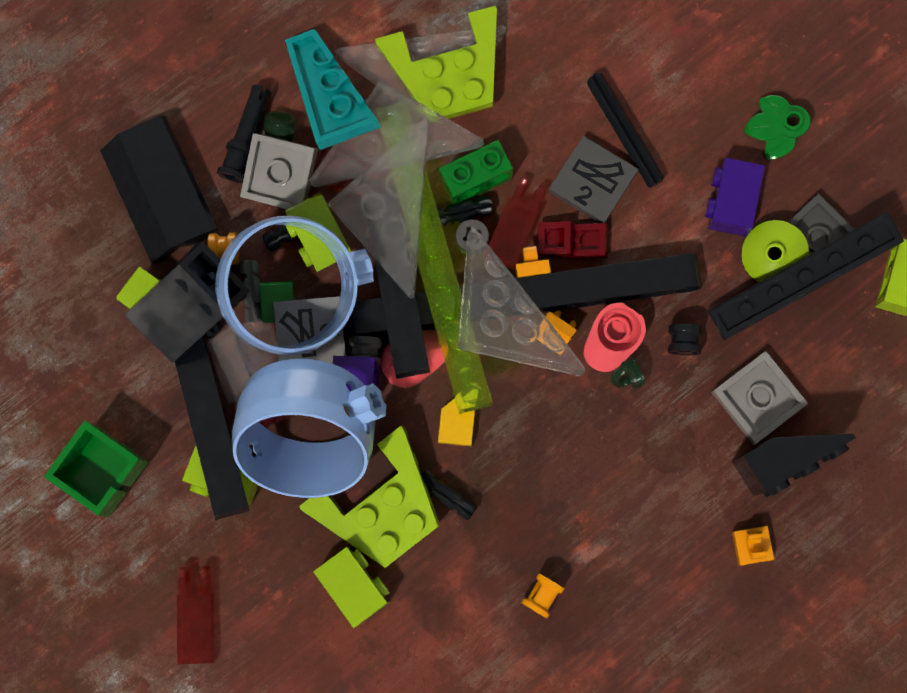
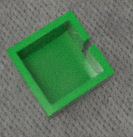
[43,420,149,517]

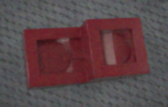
[538,221,608,258]

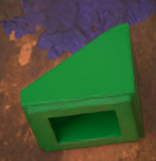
[259,281,295,323]

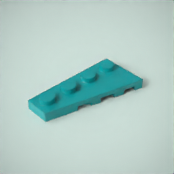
[285,29,381,150]

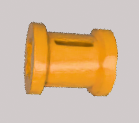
[521,573,564,619]

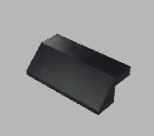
[100,116,218,264]

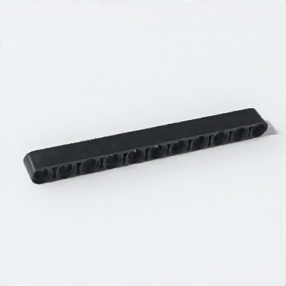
[343,254,702,340]

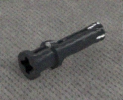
[216,85,272,183]

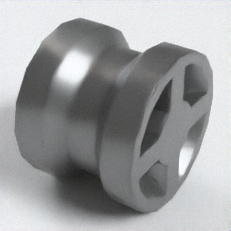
[456,219,489,257]

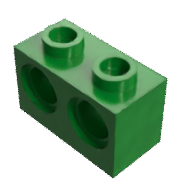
[439,140,513,205]

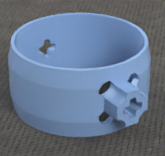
[215,216,374,355]
[232,359,387,498]

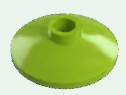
[742,220,809,282]

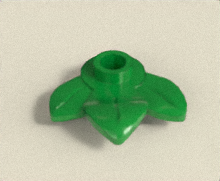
[744,95,811,160]

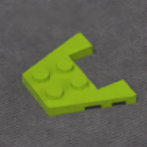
[375,5,497,124]
[299,425,440,568]

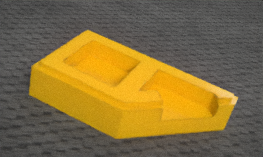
[438,384,477,446]

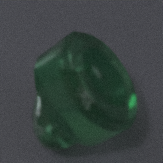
[263,111,297,141]
[611,356,646,390]

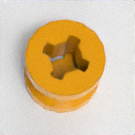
[208,232,240,265]

